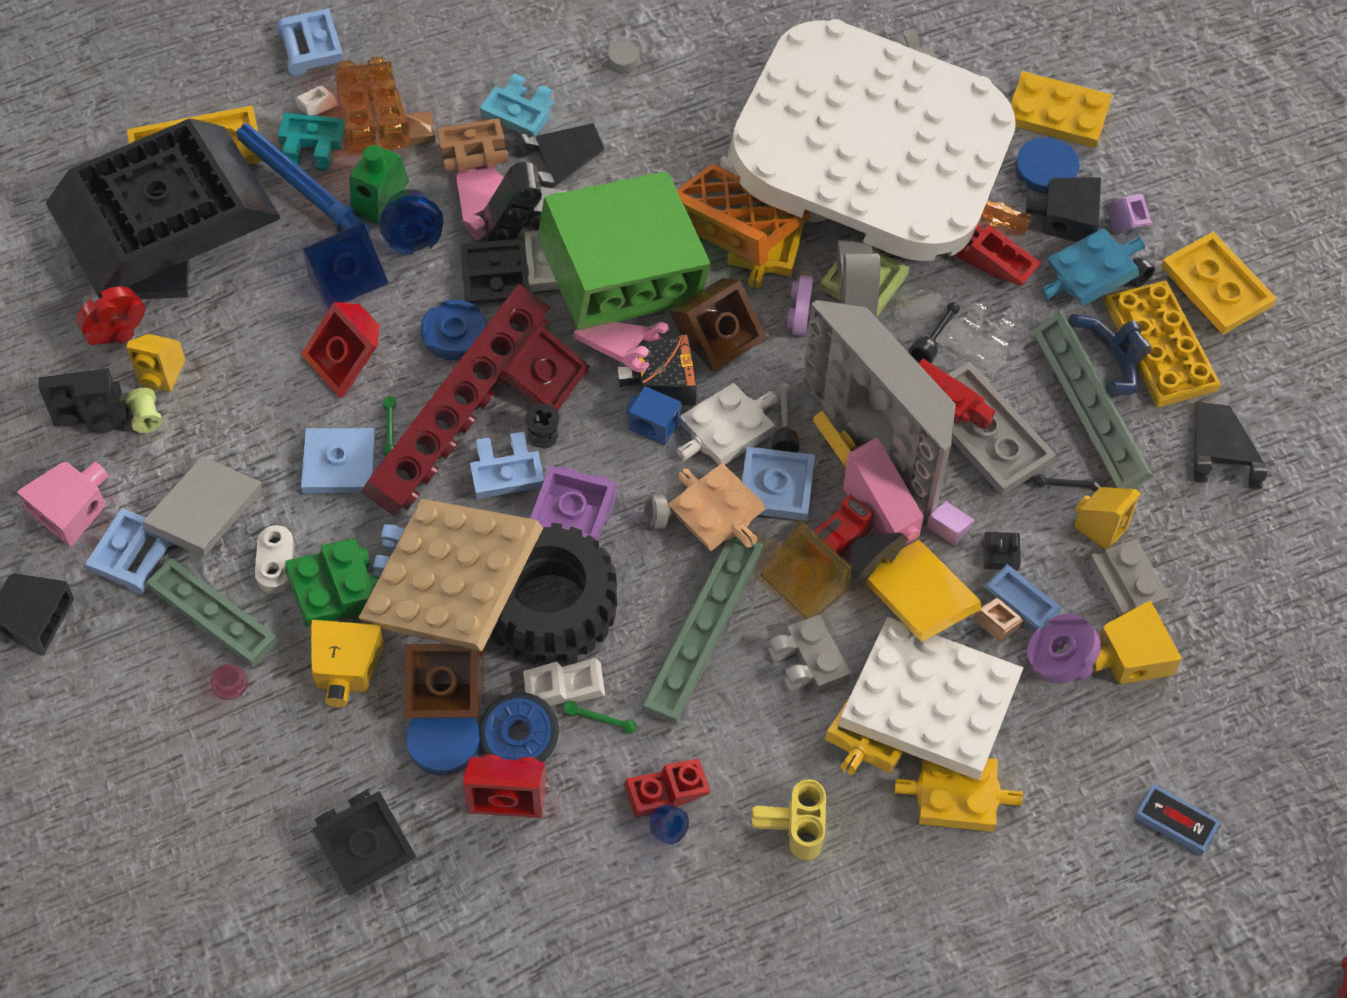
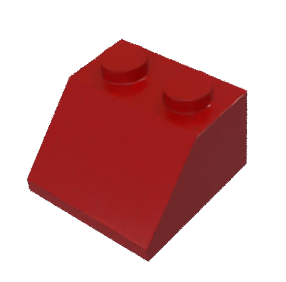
[463,754,547,818]

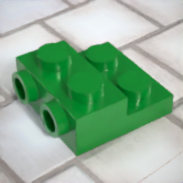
[284,538,378,627]

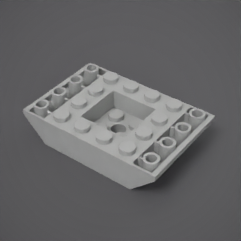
[802,300,956,521]

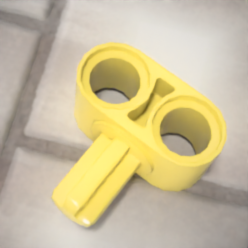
[751,779,826,861]

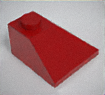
[301,302,380,398]

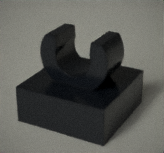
[983,532,1021,571]

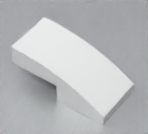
[523,658,605,705]

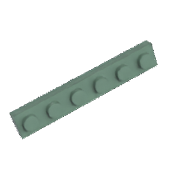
[1033,311,1153,489]
[643,537,764,725]

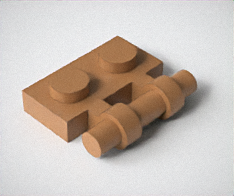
[437,118,509,173]

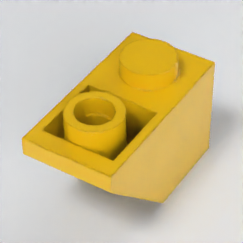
[126,334,185,392]

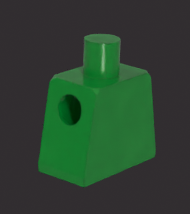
[349,145,409,225]

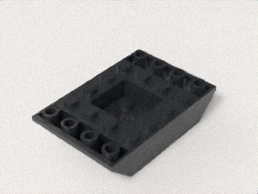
[46,118,281,299]

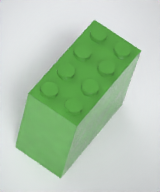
[537,171,711,330]

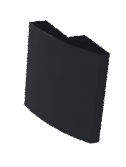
[460,238,530,303]

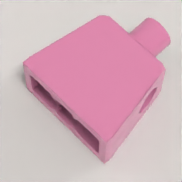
[17,461,109,547]

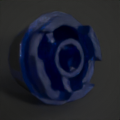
[379,189,444,255]

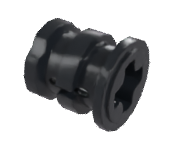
[525,404,560,449]

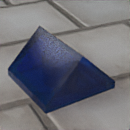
[302,222,389,309]

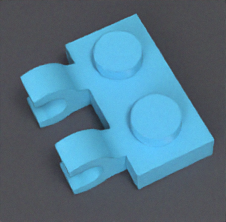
[480,74,554,136]

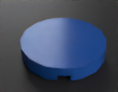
[1015,137,1080,194]
[421,300,487,360]
[406,718,480,776]

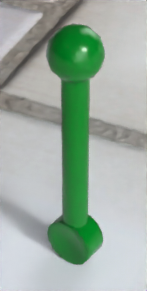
[383,396,397,457]
[563,701,637,734]

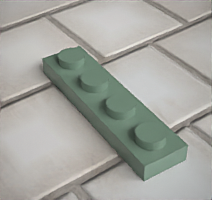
[146,558,278,668]

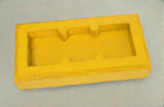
[813,411,856,467]

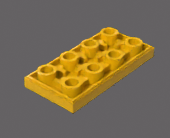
[1104,280,1221,408]

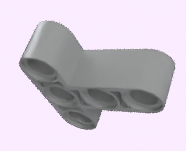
[836,240,880,318]

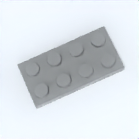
[949,361,1057,496]

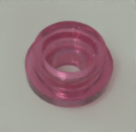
[210,664,248,700]

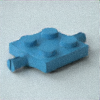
[1041,228,1145,306]

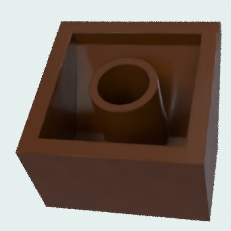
[669,278,767,371]
[404,644,485,719]

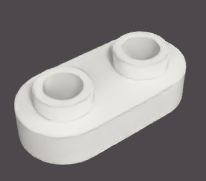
[255,525,295,594]

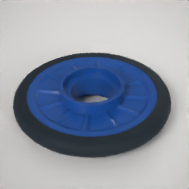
[479,692,559,762]

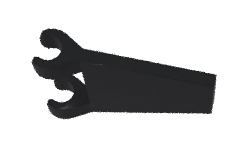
[514,123,604,188]
[1193,402,1267,489]

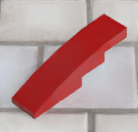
[954,224,1041,287]

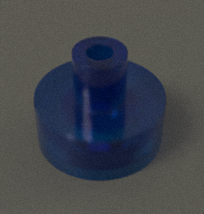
[650,804,689,845]

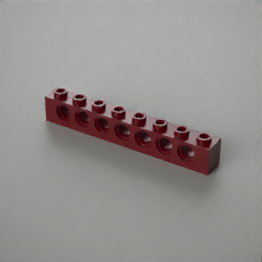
[361,284,551,517]

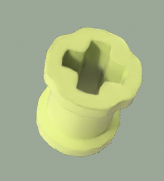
[125,388,163,433]

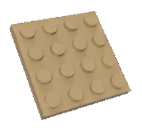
[359,498,543,652]

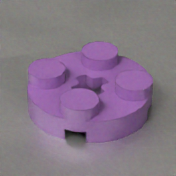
[1027,614,1101,683]

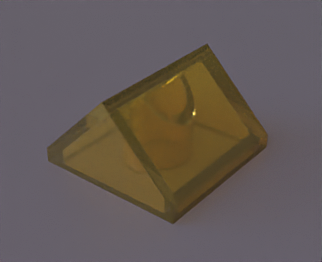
[760,521,852,619]

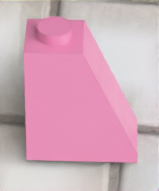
[843,437,924,545]

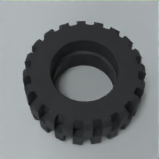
[491,523,617,664]

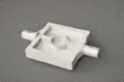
[677,383,778,465]

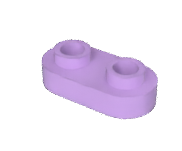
[787,275,813,337]

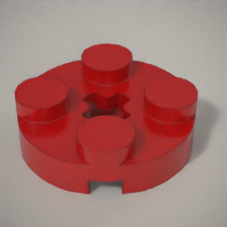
[76,286,146,345]

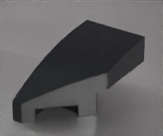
[834,533,909,586]

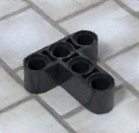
[483,162,568,241]

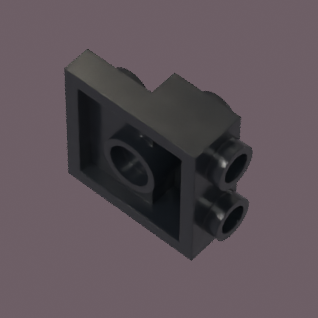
[38,368,129,433]
[310,789,416,897]

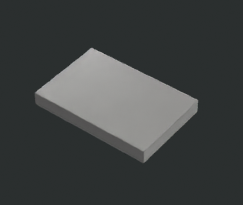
[143,456,262,557]

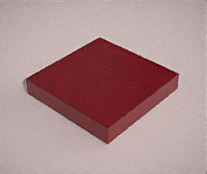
[499,323,590,411]

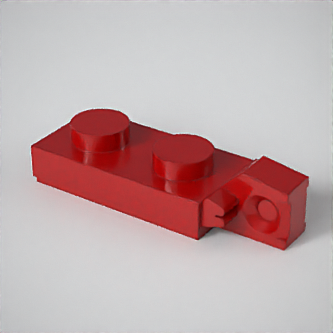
[919,359,995,430]

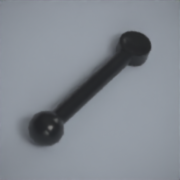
[1033,474,1106,492]

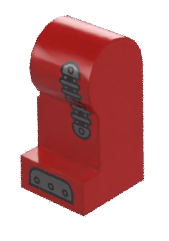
[807,494,874,565]

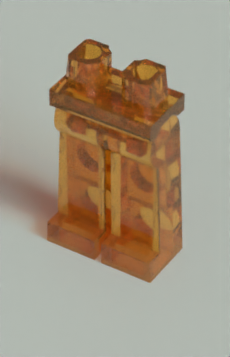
[335,56,410,155]

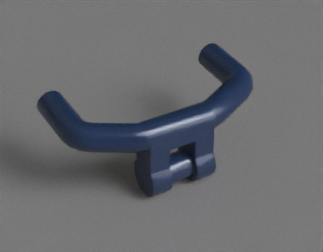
[1068,314,1152,395]

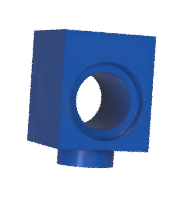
[626,386,681,446]

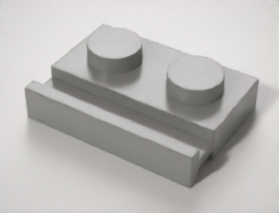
[1089,539,1169,617]

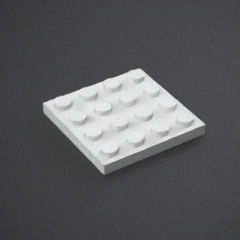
[839,617,1023,780]

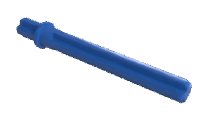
[236,124,371,242]

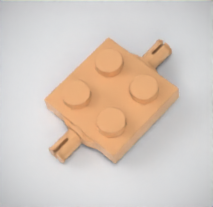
[668,463,766,551]

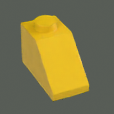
[1074,487,1141,550]

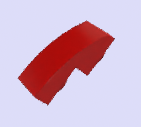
[624,758,711,818]

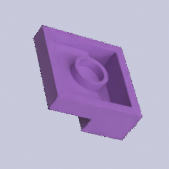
[530,466,617,541]

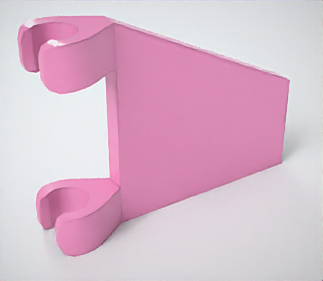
[455,166,504,241]
[574,322,669,372]

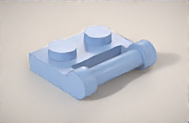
[276,8,344,76]
[85,508,174,595]

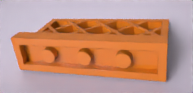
[676,163,810,267]

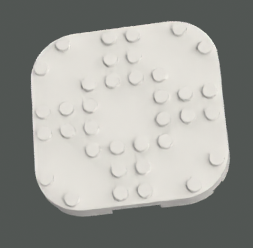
[728,19,1015,261]

